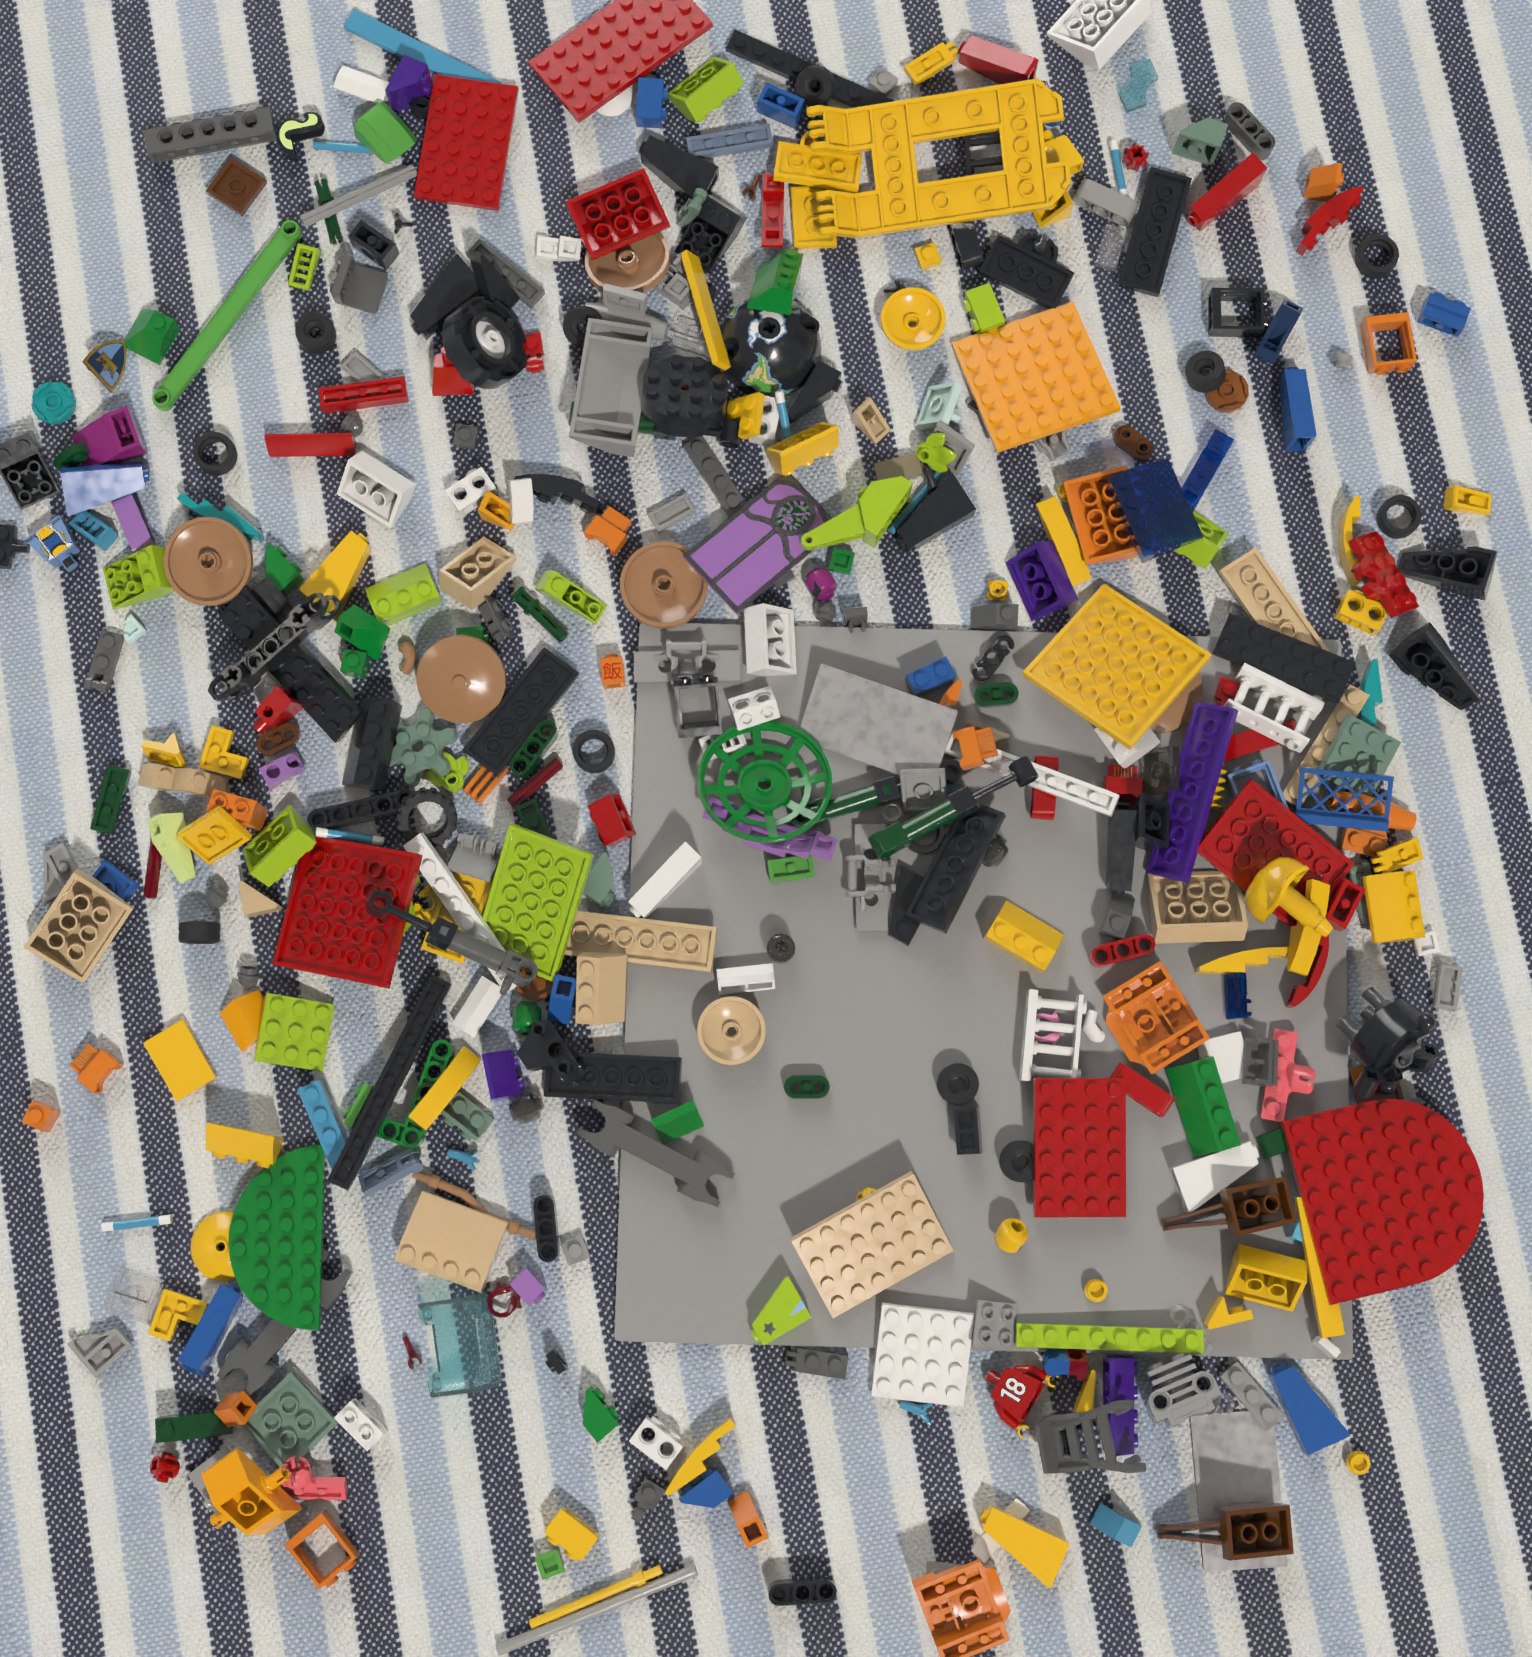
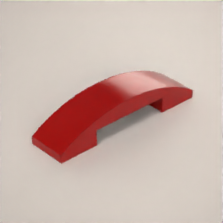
[761,173,784,248]
[1224,718,1297,762]
[1286,935,1329,1009]

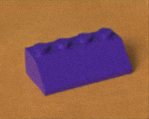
[1103,1355,1138,1456]

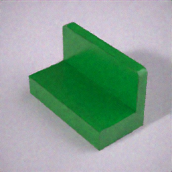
[651,1101,704,1144]

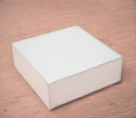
[1412,930,1440,957]
[1312,1336,1341,1358]

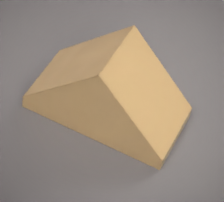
[852,397,891,444]
[239,880,283,917]

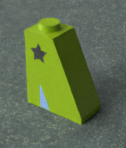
[750,1276,812,1346]

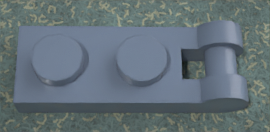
[358,1148,423,1197]

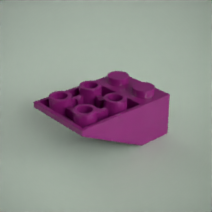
[72,406,148,466]

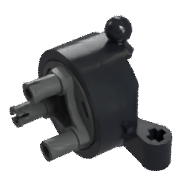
[1336,987,1440,1098]

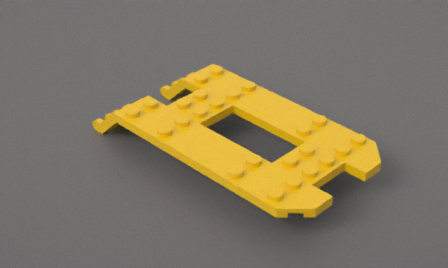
[806,78,1071,238]

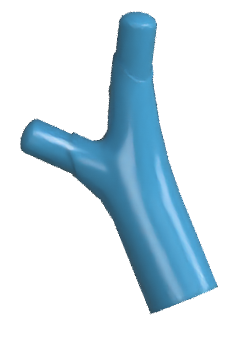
[447,1148,479,1171]
[899,1400,933,1426]

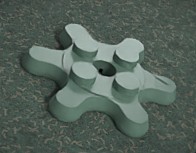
[390,707,458,787]

